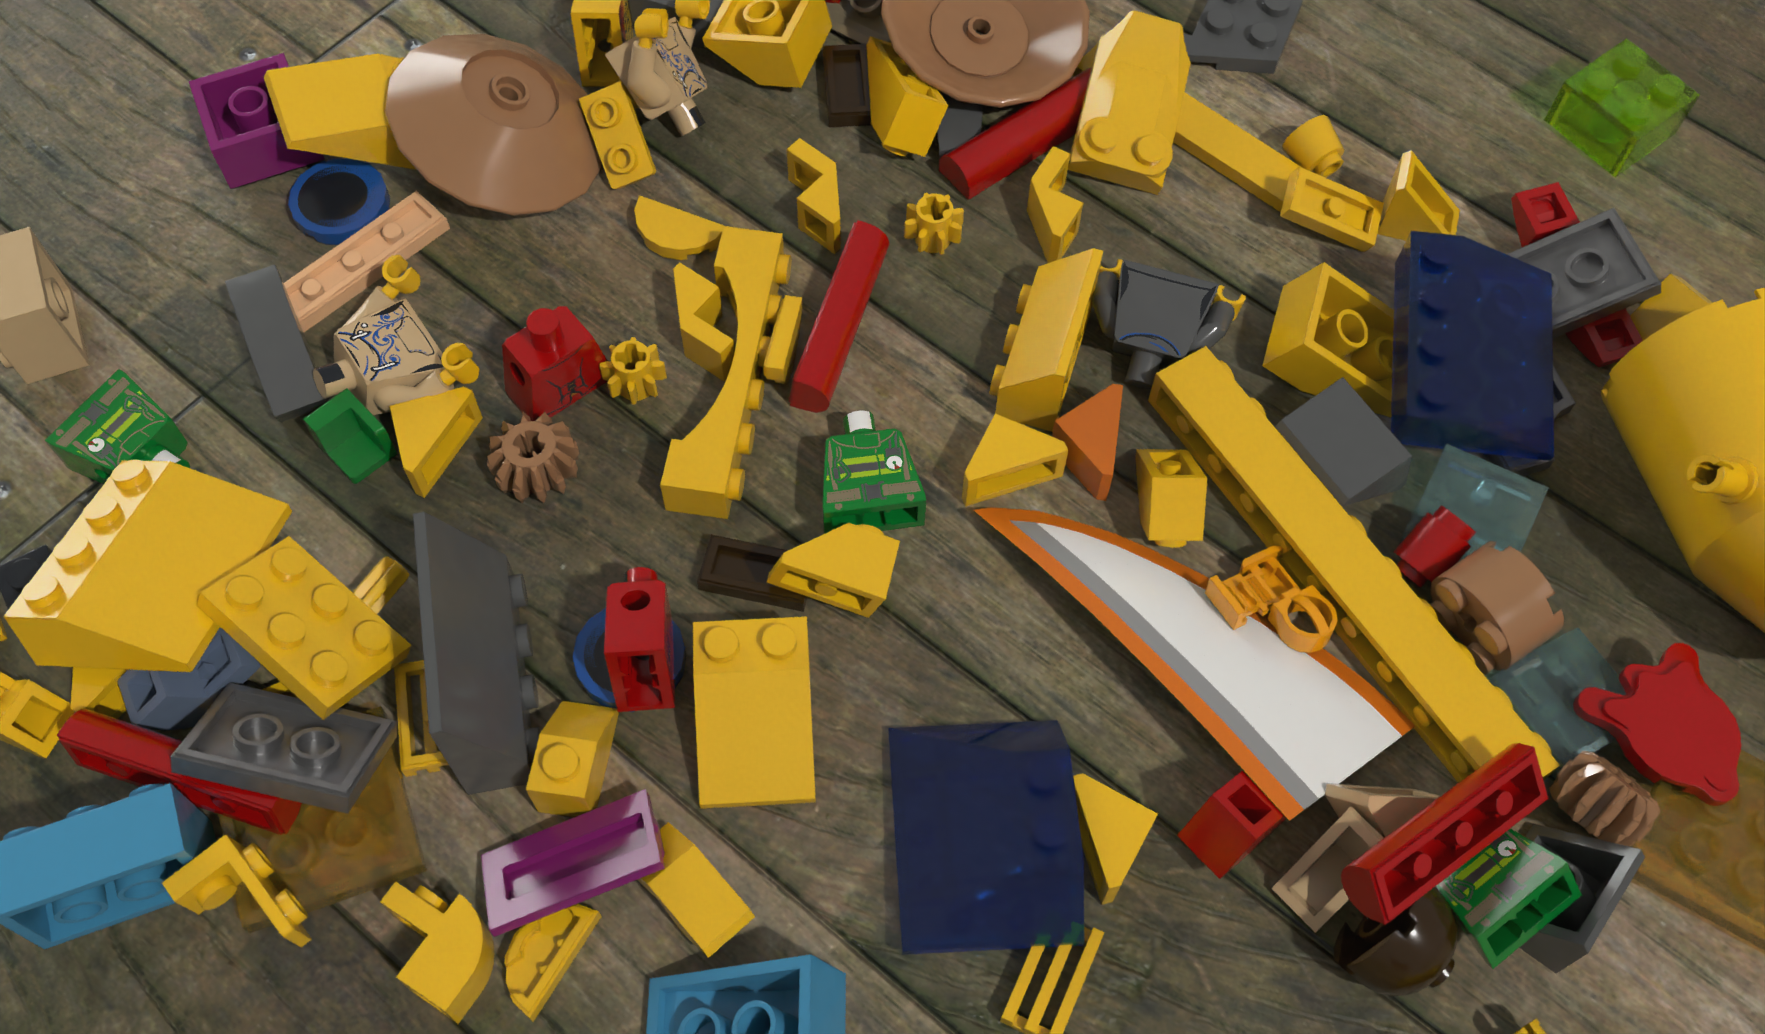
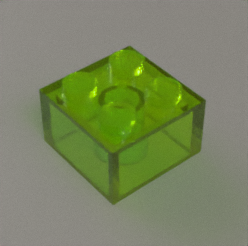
[1544,38,1700,177]

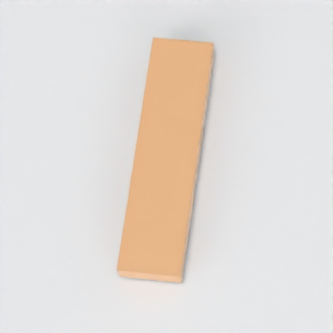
[284,191,450,332]

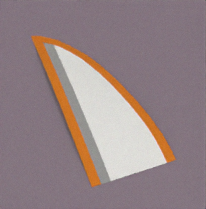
[973,507,1415,821]

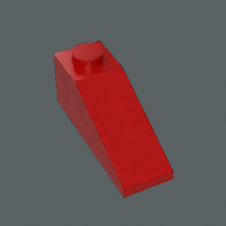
[1177,770,1287,879]

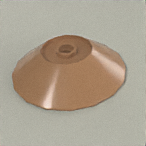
[881,0,1090,108]
[385,34,603,216]

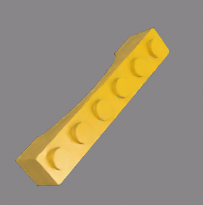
[660,226,792,519]

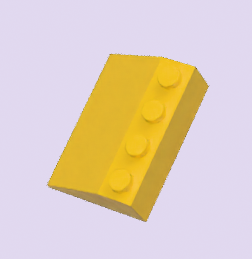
[3,460,292,672]

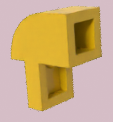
[380,882,495,1024]

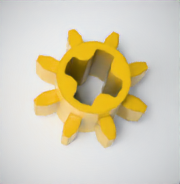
[904,193,964,255]
[600,337,667,405]

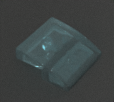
[1399,443,1548,562]
[1489,628,1626,772]

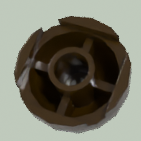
[1334,888,1458,996]

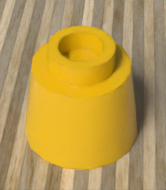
[1282,115,1344,178]

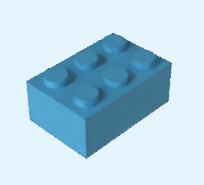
[0,783,216,950]

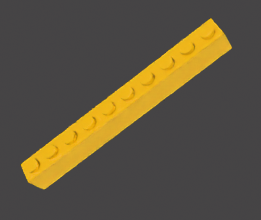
[1148,346,1560,783]

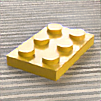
[197,536,412,720]

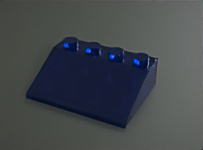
[1391,231,1554,461]

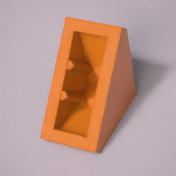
[1052,384,1123,501]

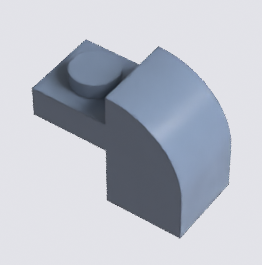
[117,627,261,730]

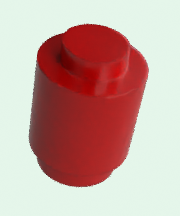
[1393,505,1476,588]

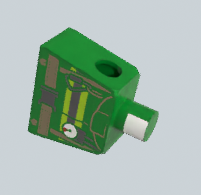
[45,369,190,484]
[823,411,926,534]
[1434,828,1582,969]

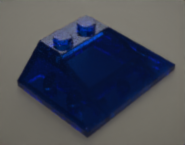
[888,720,1084,955]

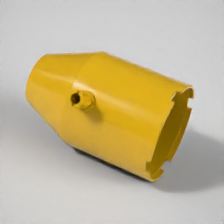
[1601,288,1765,633]

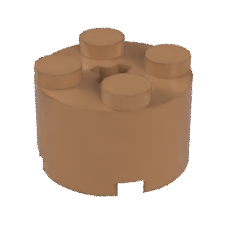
[1430,541,1564,675]

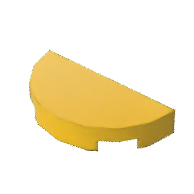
[634,195,725,260]
[763,295,802,384]
[504,904,602,1022]

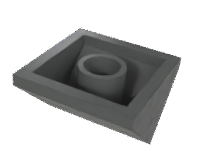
[1275,377,1412,507]
[1519,824,1645,973]

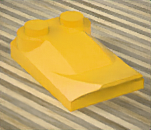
[1068,10,1191,195]

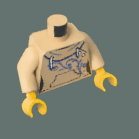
[605,0,710,136]
[313,255,479,415]

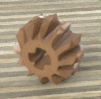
[487,412,580,503]
[1549,751,1661,847]

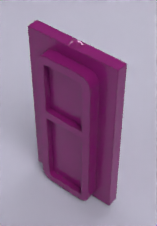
[481,789,665,937]

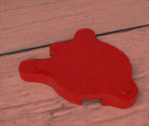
[1573,643,1741,806]

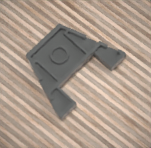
[1184,0,1303,74]

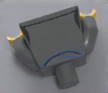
[1092,259,1246,389]

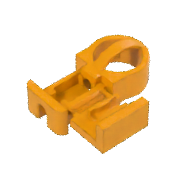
[1205,545,1338,653]

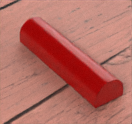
[939,68,1092,200]
[789,220,889,413]
[57,709,302,836]
[1341,743,1548,925]

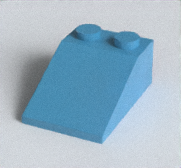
[646,954,846,1034]

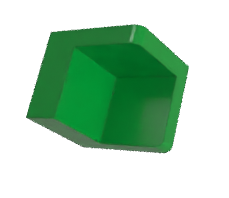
[303,388,397,484]

